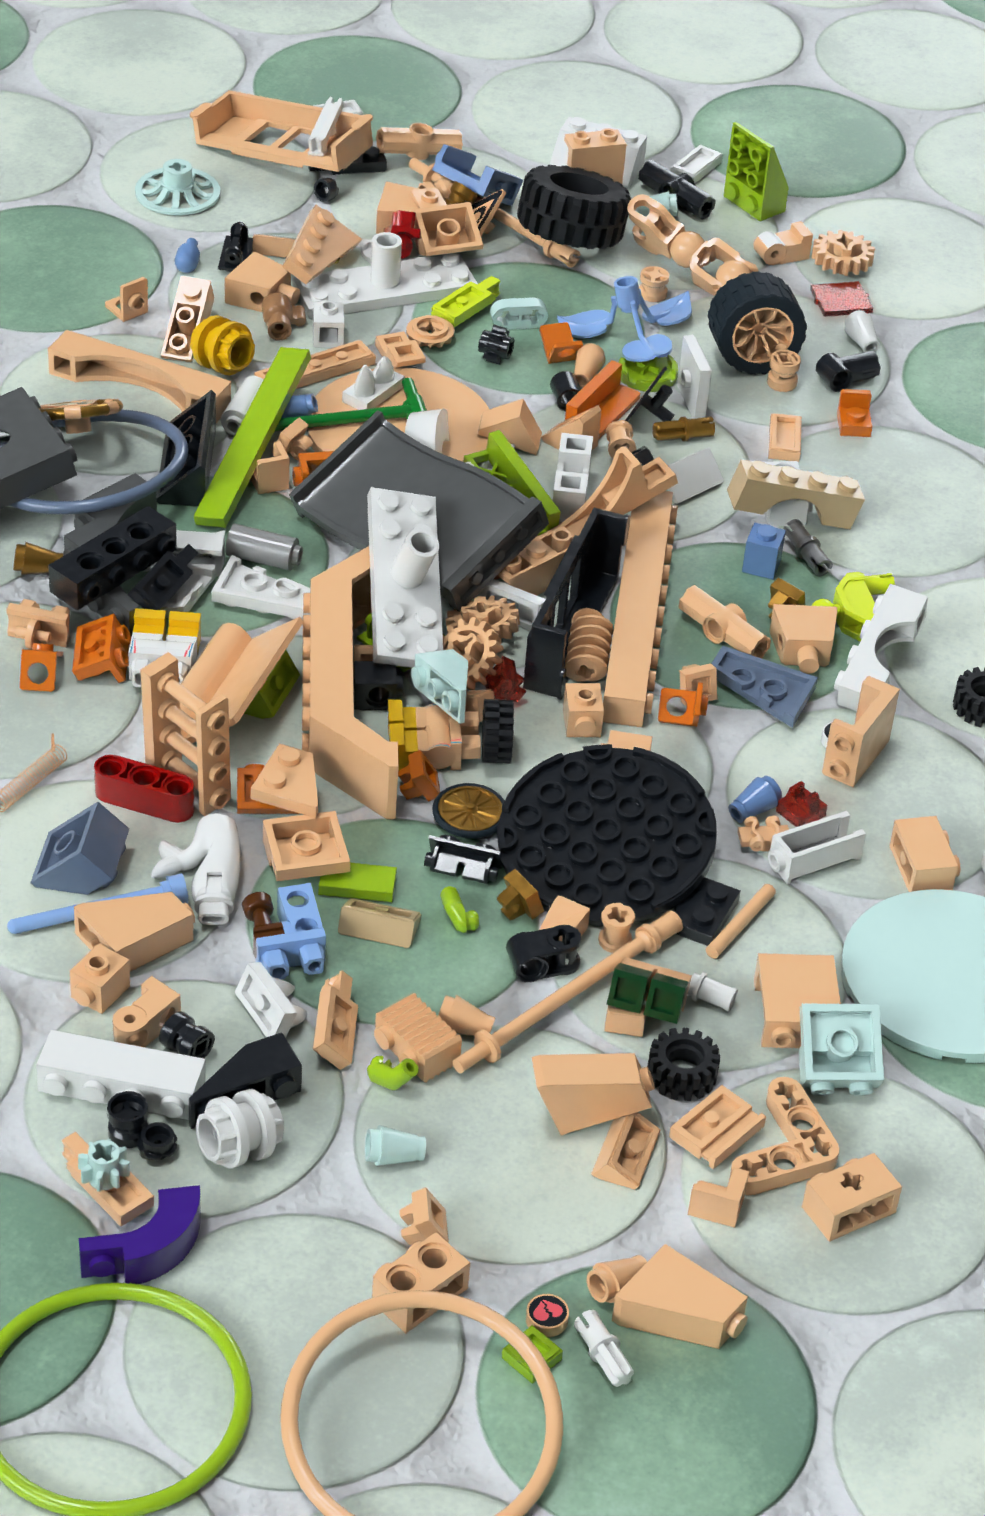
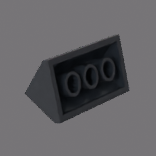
[156,390,216,506]

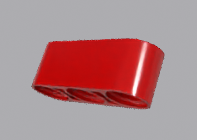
[94,755,194,823]

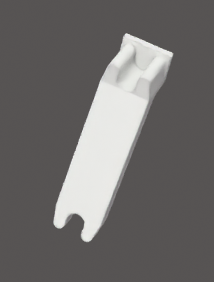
[307,97,344,156]

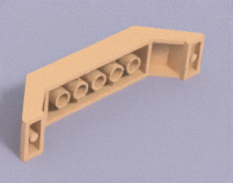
[302,546,398,819]

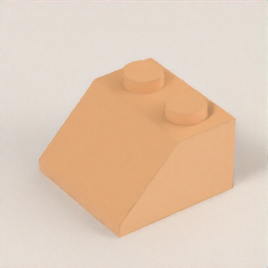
[414,202,483,256]

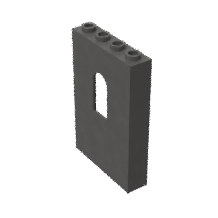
[0,387,78,509]

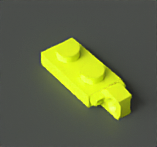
[431,276,501,328]

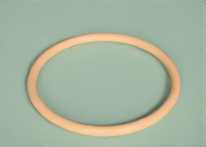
[280,1290,563,1516]

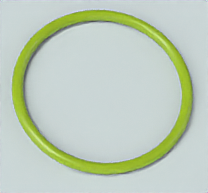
[0,1283,252,1516]

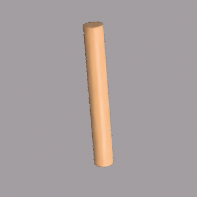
[706,884,776,959]

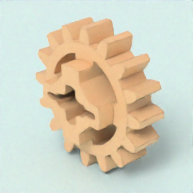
[811,230,875,276]
[446,595,520,644]
[443,617,504,690]

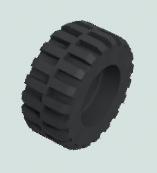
[517,165,631,249]

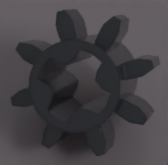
[478,325,515,365]

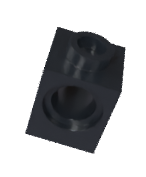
[353,661,403,710]

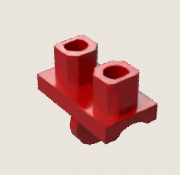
[384,210,421,259]

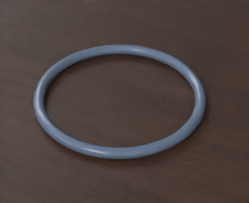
[0,409,189,514]

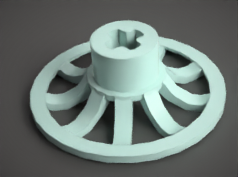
[135,159,220,216]

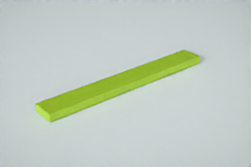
[193,347,311,528]

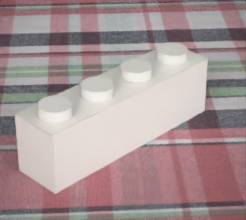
[36,1030,206,1120]

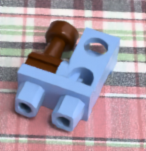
[242,883,326,980]

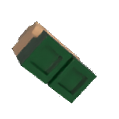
[606,957,692,1024]

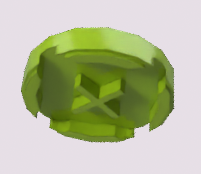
[619,355,678,392]

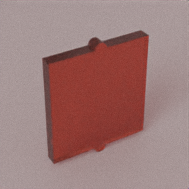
[810,281,873,317]

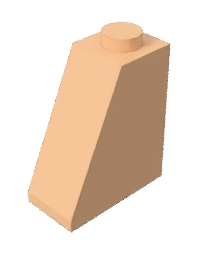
[74,892,195,972]
[532,1053,655,1135]
[612,1244,748,1349]

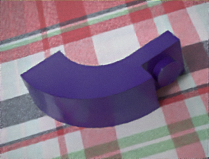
[78,1185,201,1284]

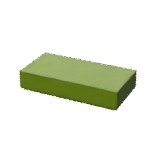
[318,862,397,902]

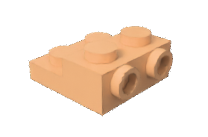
[263,811,350,881]

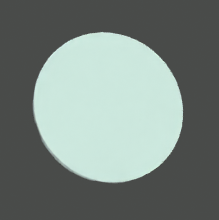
[841,889,985,1063]

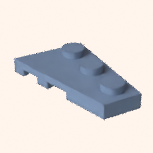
[711,646,818,728]

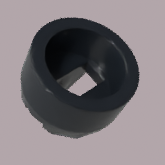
[314,178,339,202]

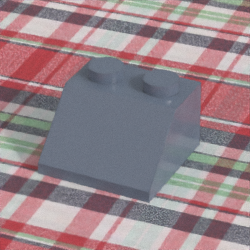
[30,802,130,895]

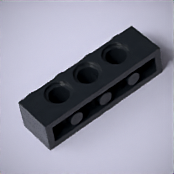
[48,506,177,610]

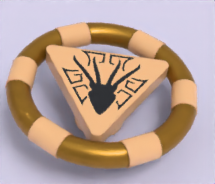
[39,399,123,434]

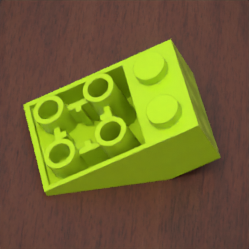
[723,122,789,221]

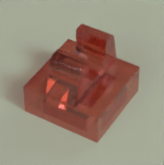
[485,656,526,702]
[776,781,828,827]

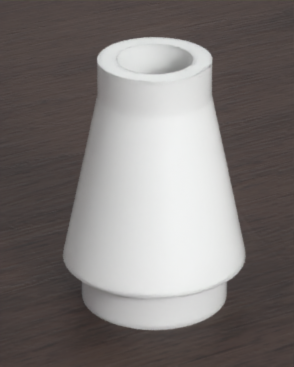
[845,310,880,353]

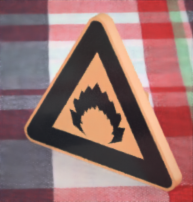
[472,189,506,236]

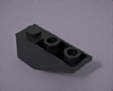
[189,1032,302,1129]

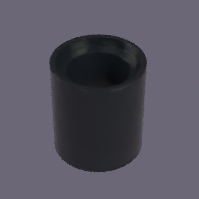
[550,371,581,412]

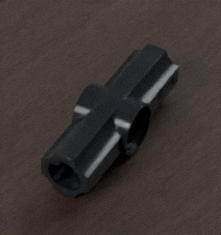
[638,160,716,220]

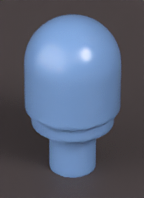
[174,238,200,273]

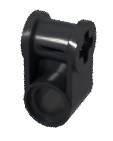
[506,925,581,982]

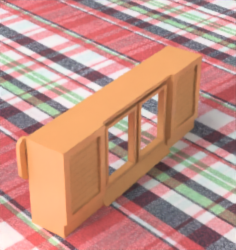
[190,90,373,172]

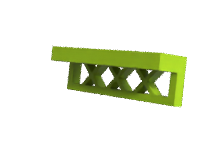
[463,430,561,536]

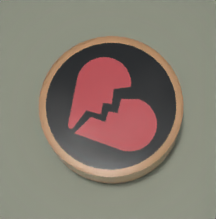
[526,1294,569,1337]

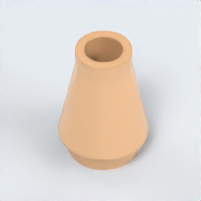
[574,343,605,388]
[438,995,496,1036]
[586,1255,647,1303]

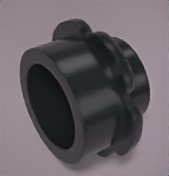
[137,1122,177,1160]

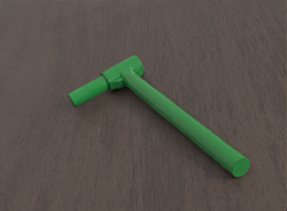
[274,378,427,432]

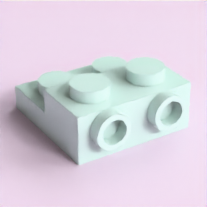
[799,1003,884,1096]

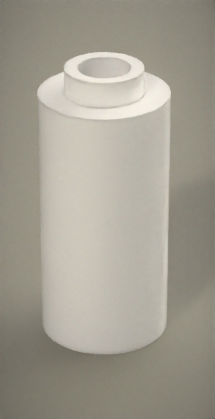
[221,376,264,436]

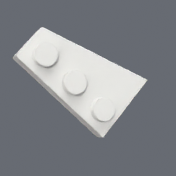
[212,555,310,620]

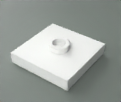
[677,335,712,419]

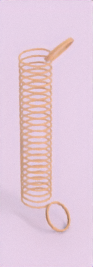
[0,733,67,812]

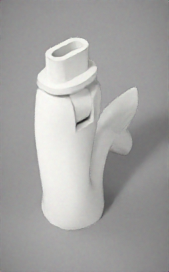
[151,814,240,925]

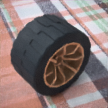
[708,271,807,375]

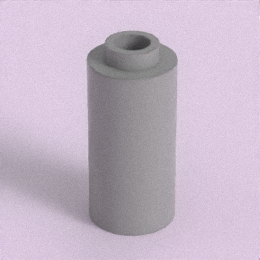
[226,524,303,571]

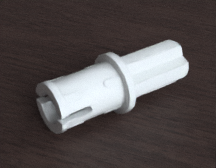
[574,1310,634,1387]

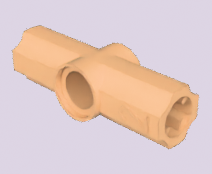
[376,123,463,160]
[678,585,771,658]

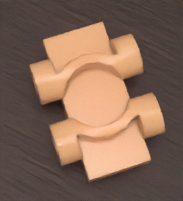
[737,815,789,852]

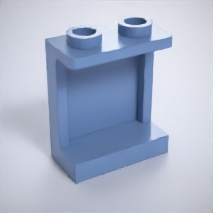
[432,144,524,206]

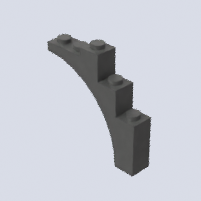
[56,473,157,637]

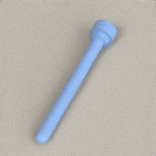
[7,873,189,934]

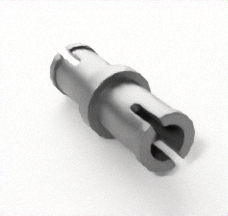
[783,519,833,576]

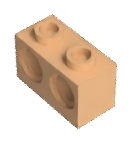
[372,1232,470,1333]

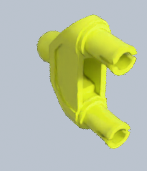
[811,572,895,642]

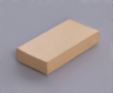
[768,413,802,462]

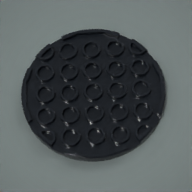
[497,744,717,926]

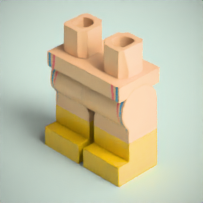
[388,700,481,771]

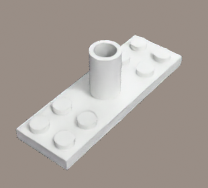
[292,232,478,319]
[367,487,443,668]

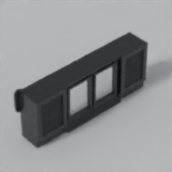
[523,508,630,700]

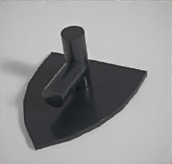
[625,366,675,422]

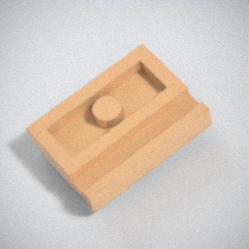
[669,1085,766,1169]

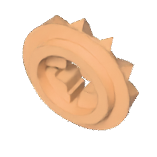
[406,315,454,349]

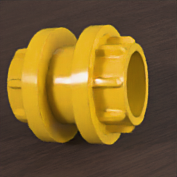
[190,315,255,375]

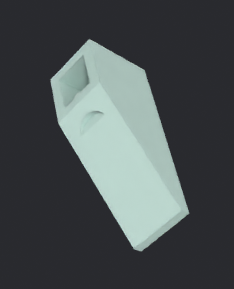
[411,649,468,724]

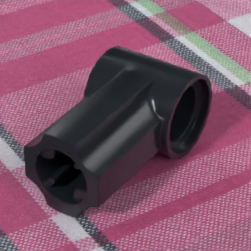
[815,351,881,392]

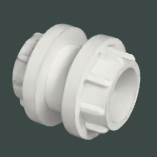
[196,1089,284,1169]

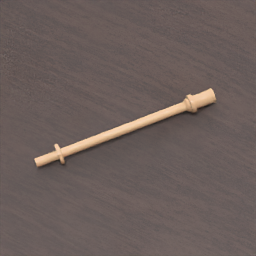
[409,158,580,268]
[452,910,683,1073]

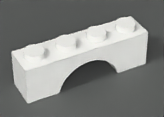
[834,584,928,711]

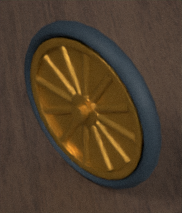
[432,783,505,839]

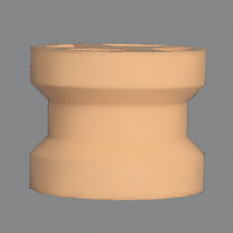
[639,266,669,302]

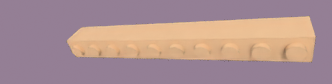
[603,491,678,727]

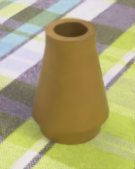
[13,542,63,575]

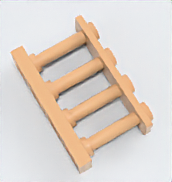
[140,652,231,816]

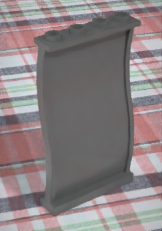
[289,410,549,612]

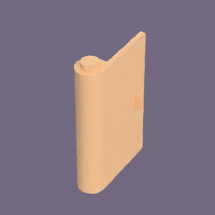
[180,617,304,743]

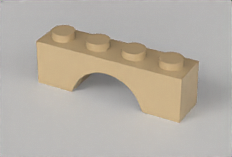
[727,459,865,529]

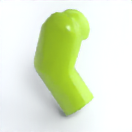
[440,886,479,933]
[367,1056,418,1091]

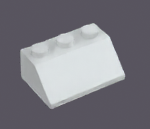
[549,117,647,190]

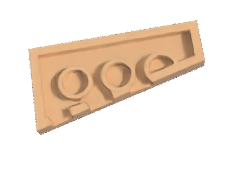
[282,205,362,284]

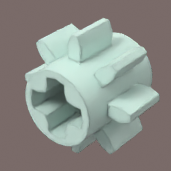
[78,1139,130,1192]

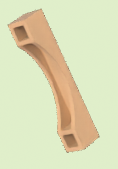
[48,330,231,423]

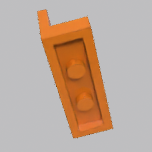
[565,360,640,440]

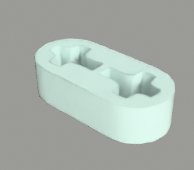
[490,298,548,330]

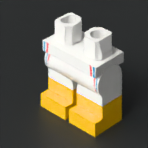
[128,608,201,687]

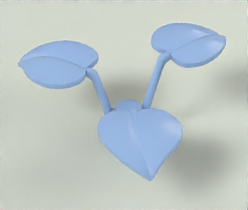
[557,276,692,362]

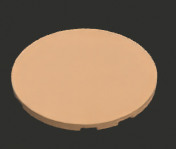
[307,367,489,465]

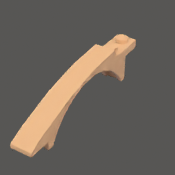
[494,446,678,579]

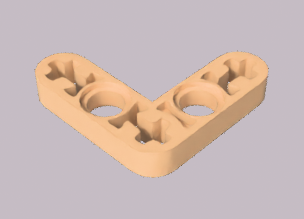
[729,1077,839,1195]

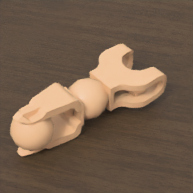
[627,194,758,295]

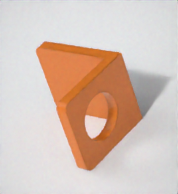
[539,322,583,364]
[20,643,63,692]
[658,682,708,727]

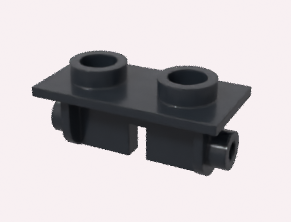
[218,222,253,272]
[424,835,502,884]

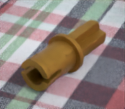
[652,416,715,441]

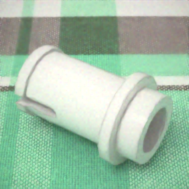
[688,972,738,1011]

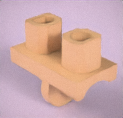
[6,599,70,649]

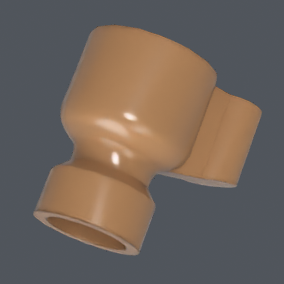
[262,293,306,340]

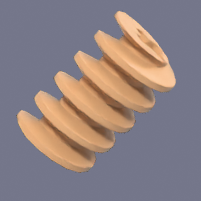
[564,608,614,682]

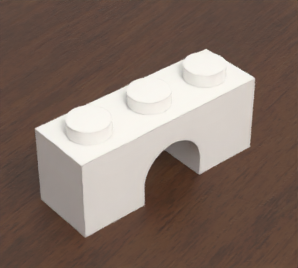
[552,433,593,522]

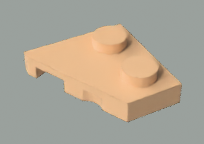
[251,743,318,818]

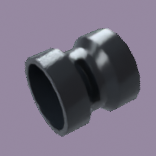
[159,1011,215,1059]
[107,1091,148,1148]

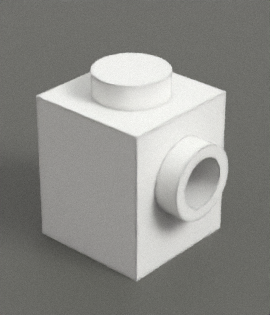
[313,300,344,348]

